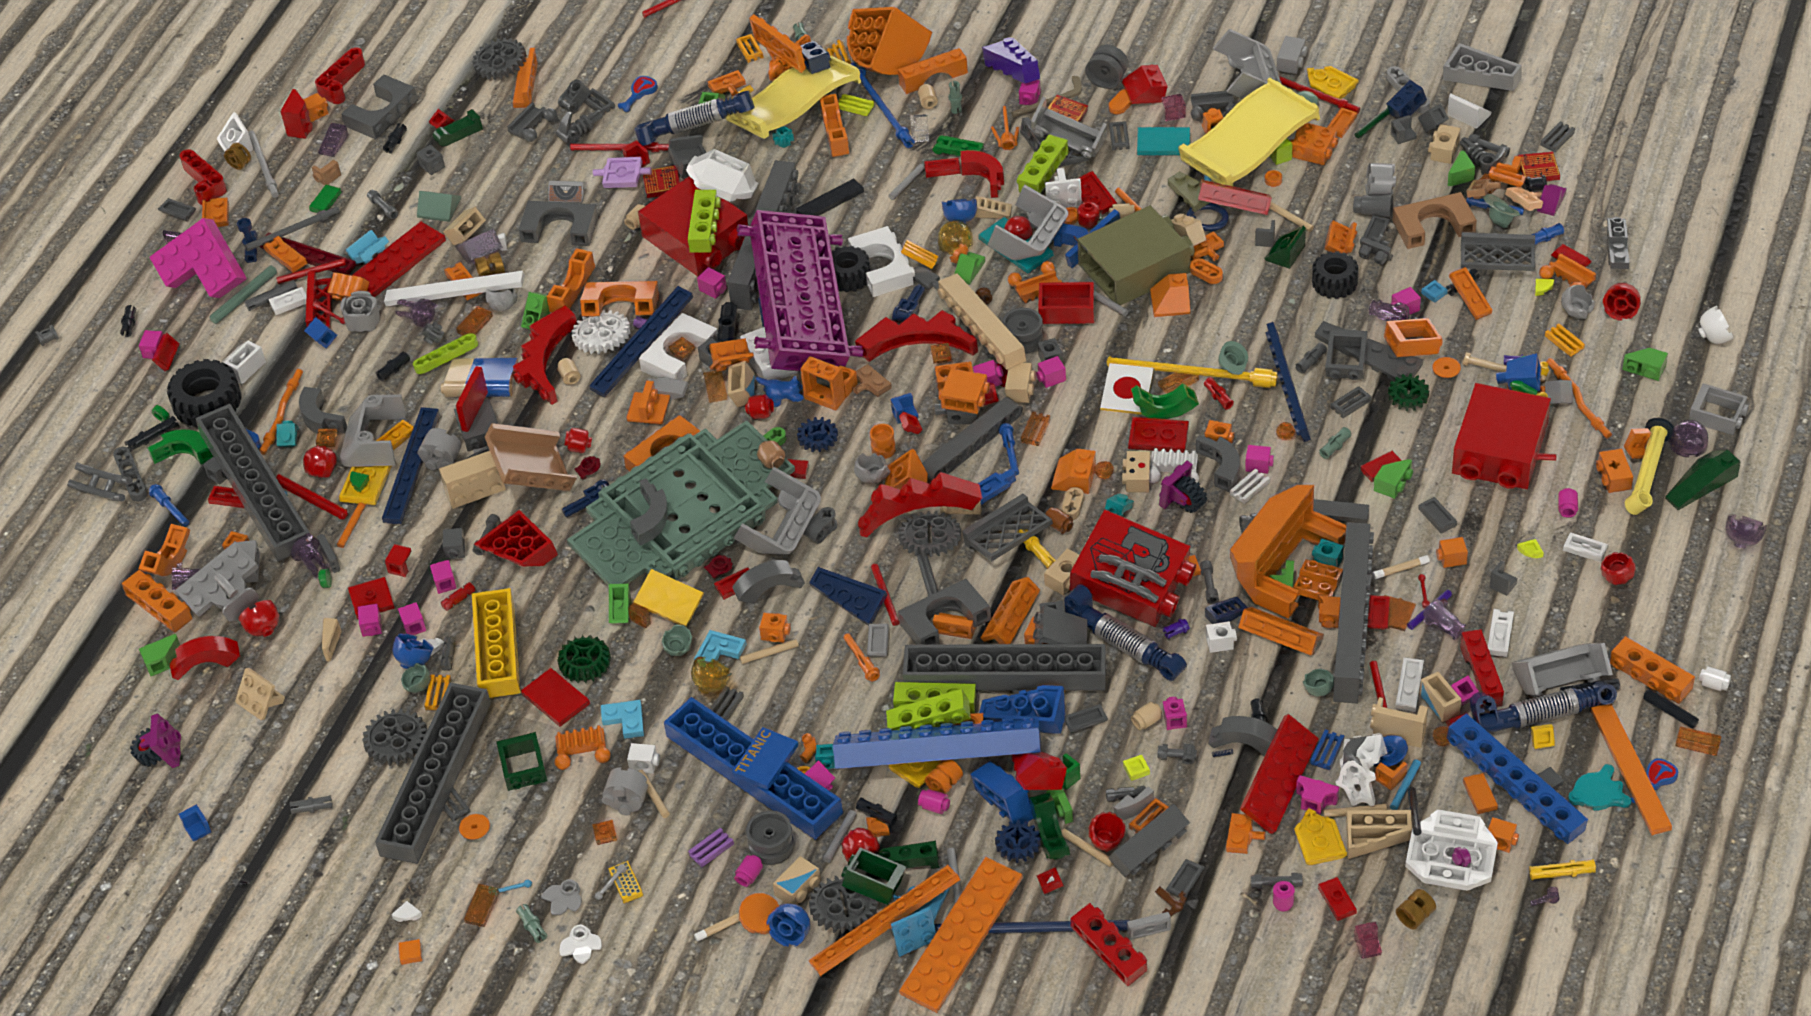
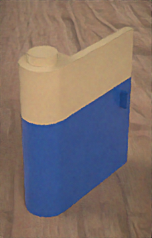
[441,358,518,397]

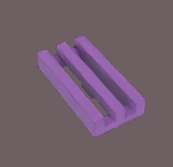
[688,828,734,868]

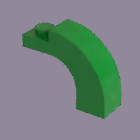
[1131,383,1199,419]
[147,429,214,465]

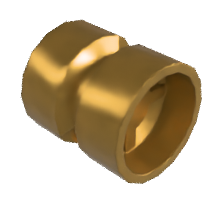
[474,252,505,277]
[1396,889,1436,929]

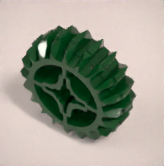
[557,634,611,683]

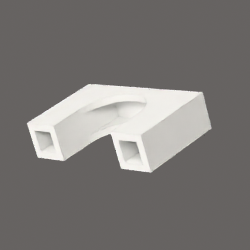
[848,226,915,297]
[639,313,718,380]

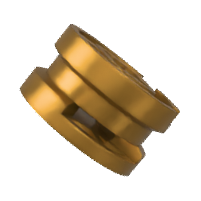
[224,142,251,170]

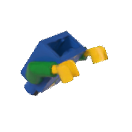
[1496,353,1549,397]

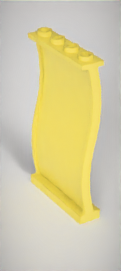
[726,55,861,139]
[1178,78,1320,186]

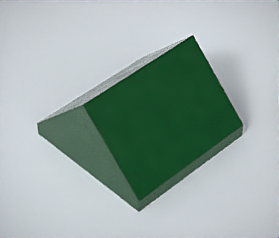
[1264,225,1306,269]

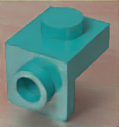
[277,421,299,447]
[1105,494,1134,517]
[815,744,835,770]

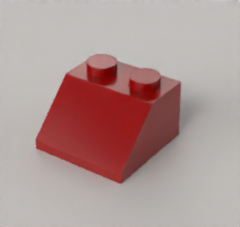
[1122,64,1168,104]
[280,89,313,139]

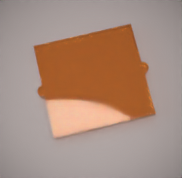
[1384,595,1416,632]

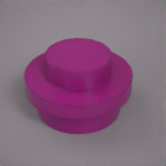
[1452,847,1471,867]

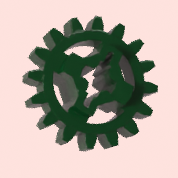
[1388,373,1430,411]

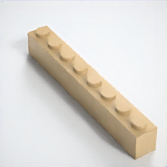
[938,273,1026,370]

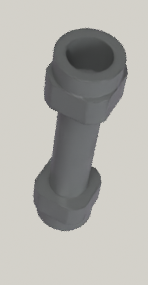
[1469,134,1510,158]
[367,190,398,219]
[472,514,500,555]
[1200,560,1219,604]
[1251,873,1303,889]

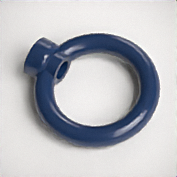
[1186,203,1229,232]

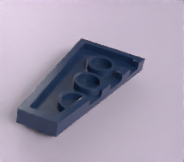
[809,567,888,626]

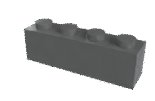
[1108,804,1190,877]

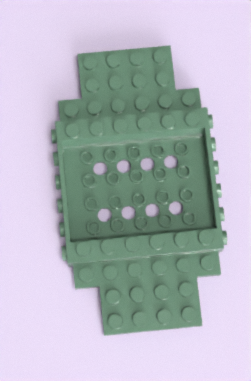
[567,420,795,586]

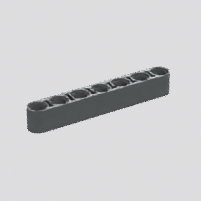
[922,397,1023,481]

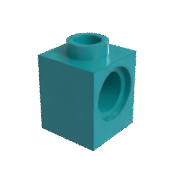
[1312,539,1344,568]

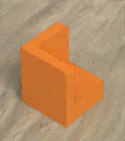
[1496,156,1522,174]
[1375,762,1408,790]

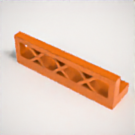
[513,48,538,108]
[981,577,1040,644]
[1238,607,1324,655]

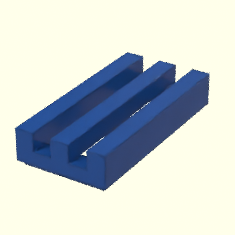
[1310,729,1344,770]

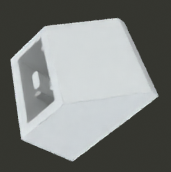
[222,341,266,384]

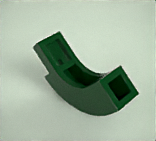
[1029,792,1070,859]

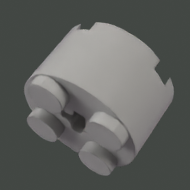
[1365,163,1396,195]
[340,291,380,332]
[417,428,462,470]
[602,767,648,815]

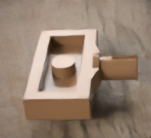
[1467,179,1501,199]
[853,364,892,397]

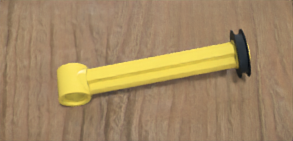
[1625,418,1674,515]

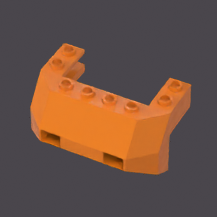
[1230,485,1347,619]

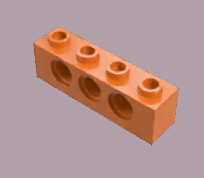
[122,570,192,633]
[1610,636,1695,704]

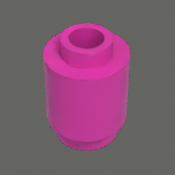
[1558,488,1578,518]
[918,789,950,814]
[734,855,763,887]
[1273,881,1295,912]

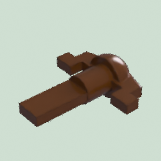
[1155,886,1187,916]

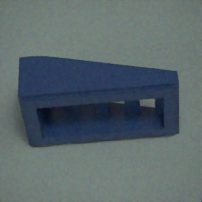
[1205,596,1248,624]

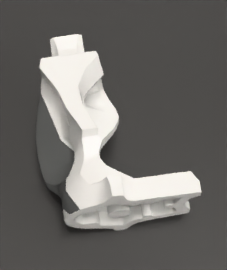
[1335,733,1387,806]

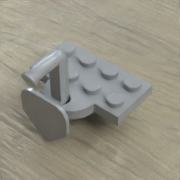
[175,541,259,621]

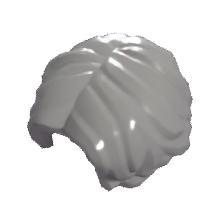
[1561,285,1595,319]
[486,288,518,311]
[854,453,891,483]

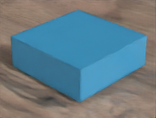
[1421,280,1448,303]

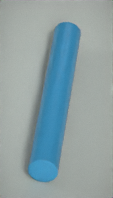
[1390,759,1421,810]

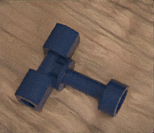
[237,218,258,263]

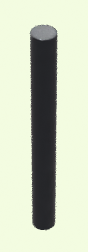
[1408,787,1422,836]

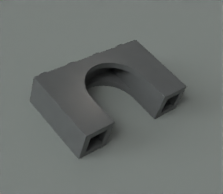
[341,74,418,140]
[519,200,598,246]
[898,579,992,645]

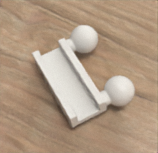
[1149,448,1199,483]

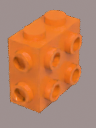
[1290,123,1338,165]
[938,369,990,414]

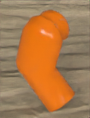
[799,733,817,763]

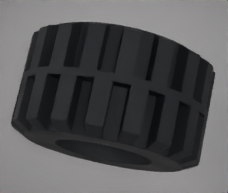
[832,246,870,292]
[1312,251,1359,299]

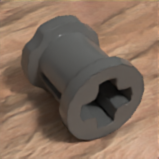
[35,325,59,346]

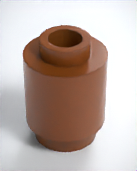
[1046,507,1073,534]

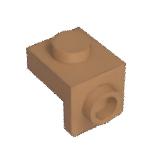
[312,160,341,185]

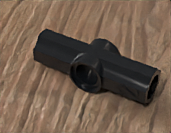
[717,302,737,342]

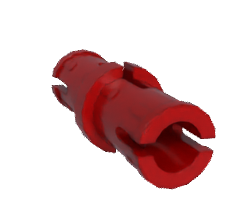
[1204,377,1234,410]

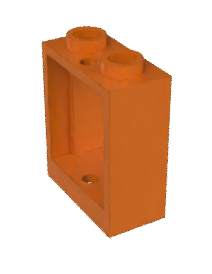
[1384,318,1443,357]
[800,356,845,411]

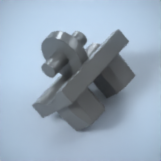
[1358,234,1393,265]

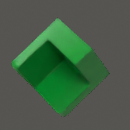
[1062,753,1081,790]

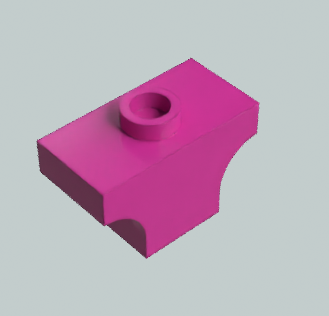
[1296,775,1339,815]

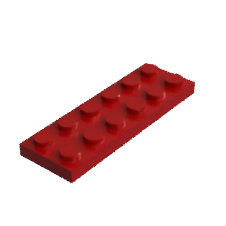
[352,221,446,297]
[1240,714,1319,834]

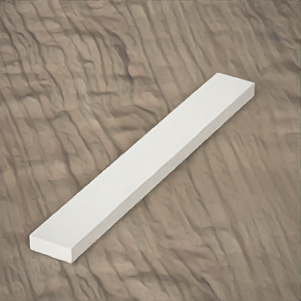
[384,271,525,306]

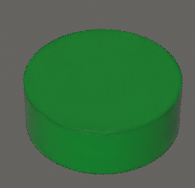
[151,405,170,422]
[318,568,332,588]

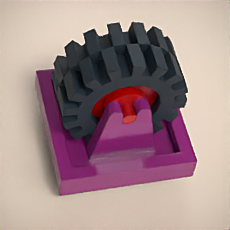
[1159,460,1207,513]
[130,713,181,768]

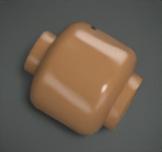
[757,441,785,469]

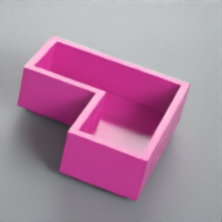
[149,218,247,298]

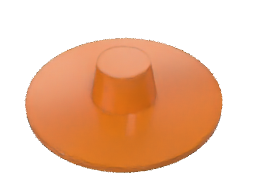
[1432,357,1461,378]
[459,814,490,840]

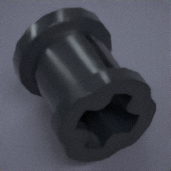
[1525,175,1547,192]

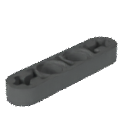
[113,446,147,502]

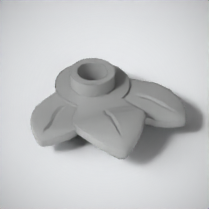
[541,879,582,915]

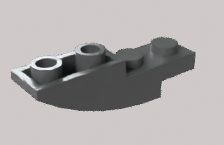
[1607,217,1630,269]

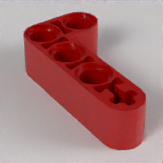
[315,47,365,104]
[179,149,227,205]

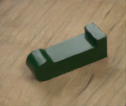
[433,109,483,147]
[878,840,939,869]

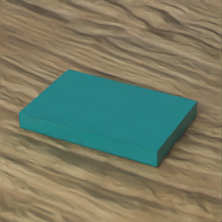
[1137,127,1190,155]

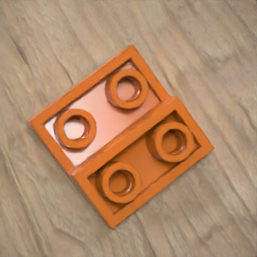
[1293,559,1343,600]

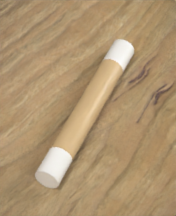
[1372,555,1430,580]
[694,913,740,942]

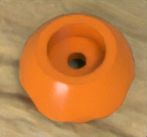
[949,243,968,264]

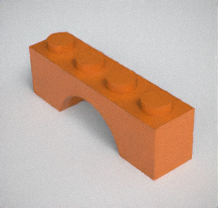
[898,48,968,94]
[820,94,849,157]
[547,248,595,312]

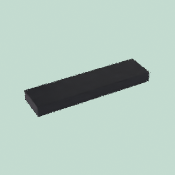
[796,178,864,216]

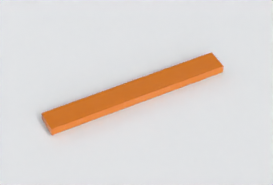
[1591,704,1672,835]
[808,865,960,976]

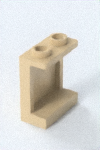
[1370,697,1428,748]

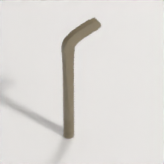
[1011,76,1082,118]

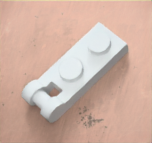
[1488,609,1514,657]

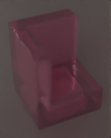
[1161,94,1186,121]
[1354,922,1382,959]

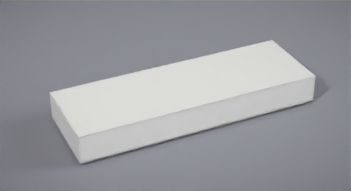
[1395,658,1424,712]

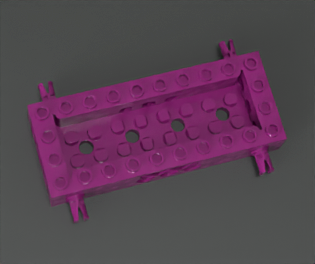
[737,210,863,373]

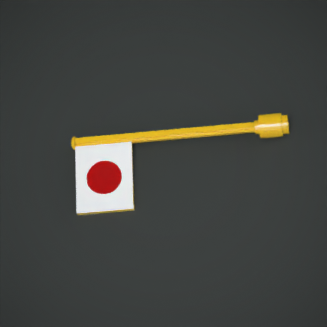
[1100,356,1278,415]

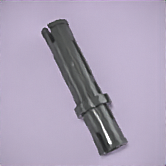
[244,280,297,311]

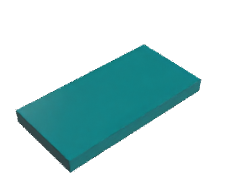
[978,217,1054,274]

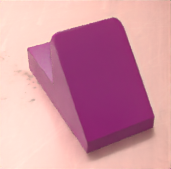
[1537,184,1567,216]

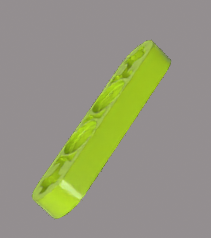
[413,333,478,374]

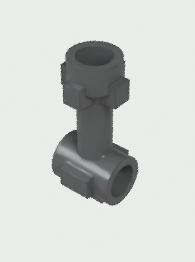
[1157,744,1197,764]

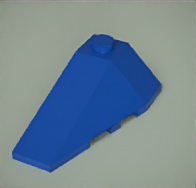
[979,685,1065,734]

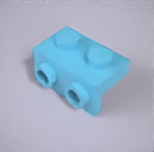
[346,230,389,264]

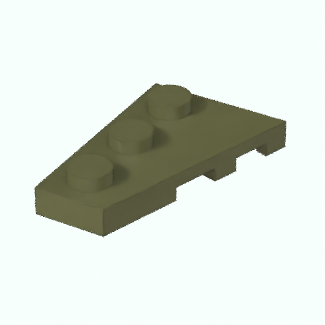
[1168,171,1210,212]

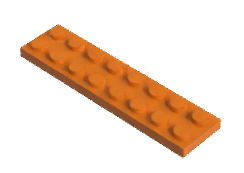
[899,856,1023,1013]

